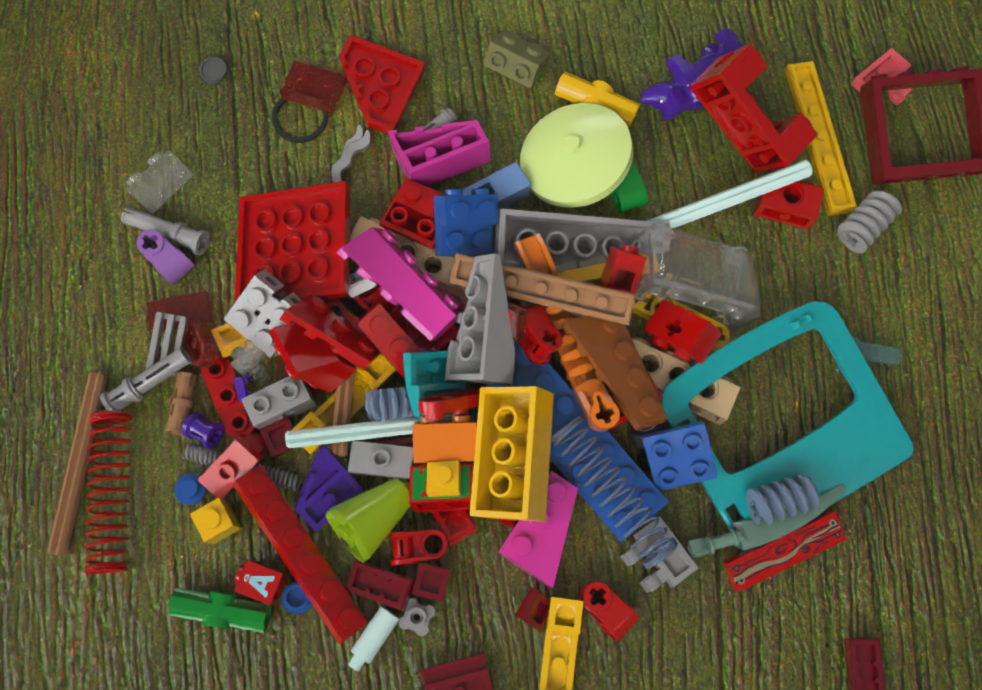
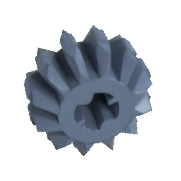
[365,387,414,421]

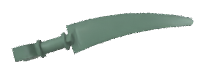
[686,485,846,560]

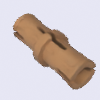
[165,372,197,435]

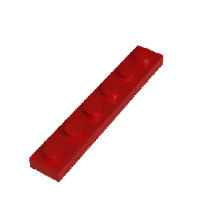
[232,465,368,644]

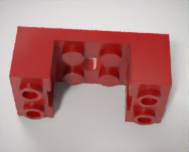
[689,43,818,173]

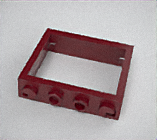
[860,66,982,185]

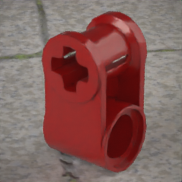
[354,284,406,329]
[513,304,563,366]
[388,529,450,566]
[578,582,640,642]

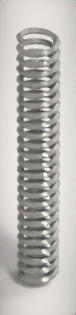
[181,442,303,492]

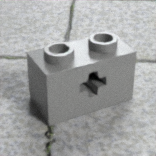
[241,376,318,430]

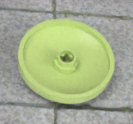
[520,103,634,208]

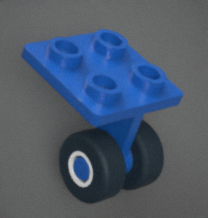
[629,421,718,491]

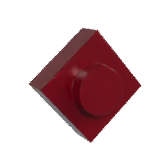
[260,416,298,459]
[412,562,451,602]
[515,587,550,632]

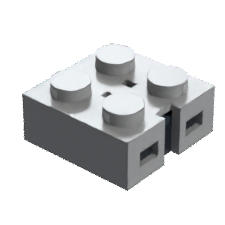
[224,270,301,358]

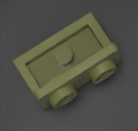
[484,30,551,88]

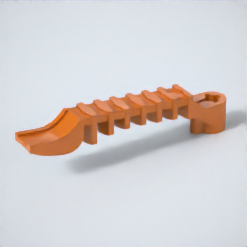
[514,233,620,432]

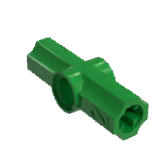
[168,587,272,633]

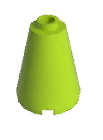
[325,478,411,563]

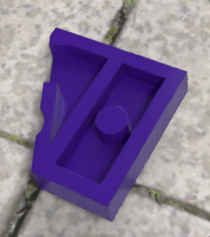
[294,444,364,532]

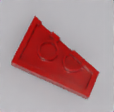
[280,294,380,370]

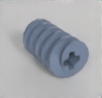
[745,473,820,526]

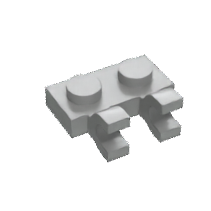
[620,516,698,593]

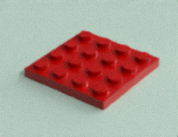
[234,181,350,303]

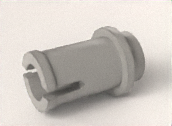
[423,108,458,130]

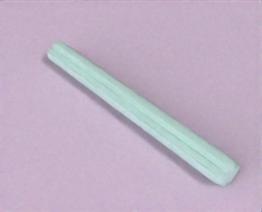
[646,160,813,229]
[285,413,468,448]

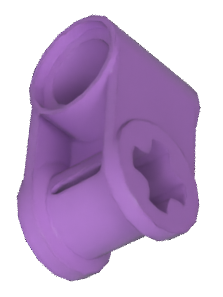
[136,229,195,286]

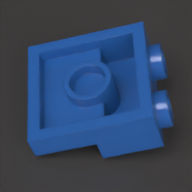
[434,189,498,256]

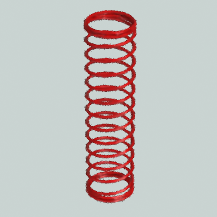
[84,411,132,574]

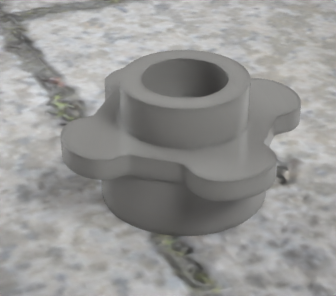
[399,598,435,636]

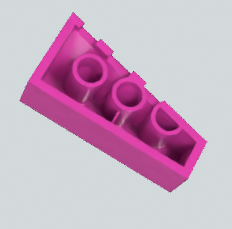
[336,227,462,341]

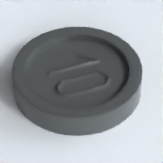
[199,57,228,84]

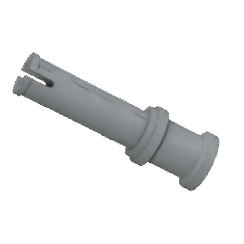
[121,206,210,256]
[100,347,192,412]

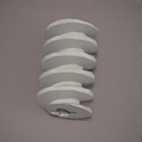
[837,190,902,254]

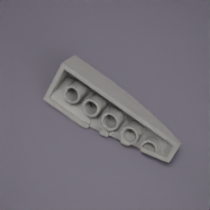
[493,209,670,272]

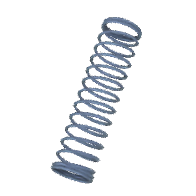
[551,416,678,568]

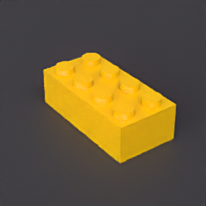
[470,386,554,522]

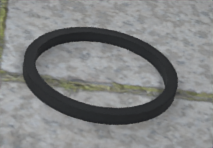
[272,91,328,143]

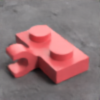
[851,48,912,105]

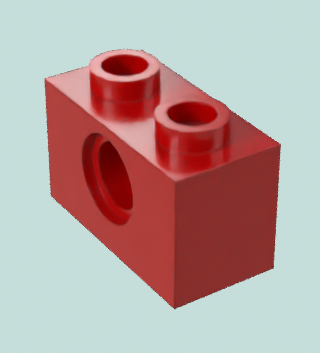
[753,181,824,230]

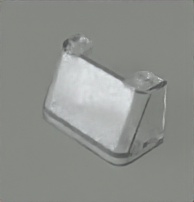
[635,222,762,327]

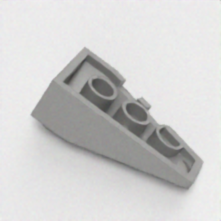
[445,253,515,384]

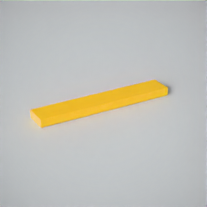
[784,61,857,216]

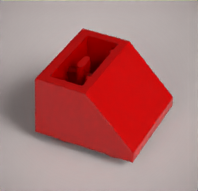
[379,177,445,250]
[269,323,357,393]

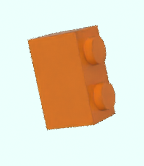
[412,415,477,463]

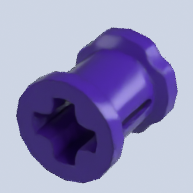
[182,412,225,449]

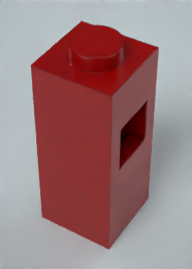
[599,243,647,294]

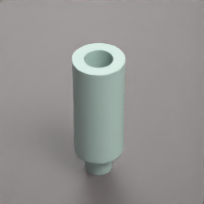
[348,606,399,672]

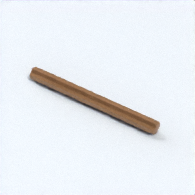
[47,372,107,556]

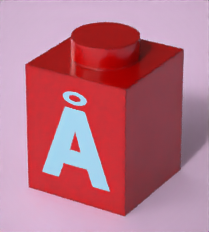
[234,560,289,605]

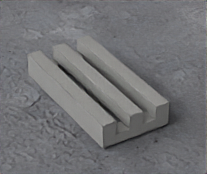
[146,312,189,376]

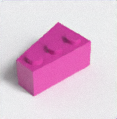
[388,120,491,187]
[498,471,578,589]

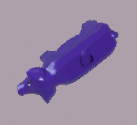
[640,28,744,121]

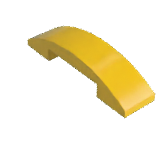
[291,353,396,455]
[539,596,584,690]

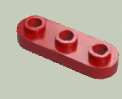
[201,356,257,439]
[418,387,480,420]

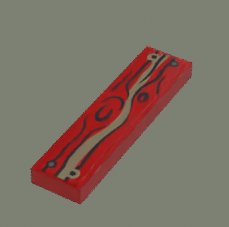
[722,509,847,592]

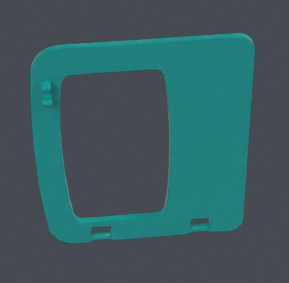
[660,301,914,551]

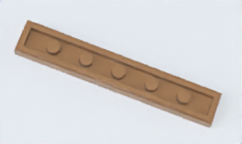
[449,253,637,325]

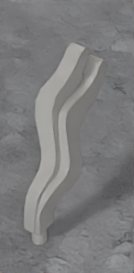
[331,125,371,183]

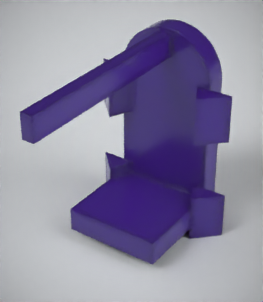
[233,375,253,403]

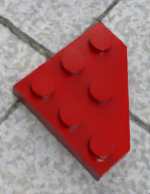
[339,35,426,134]

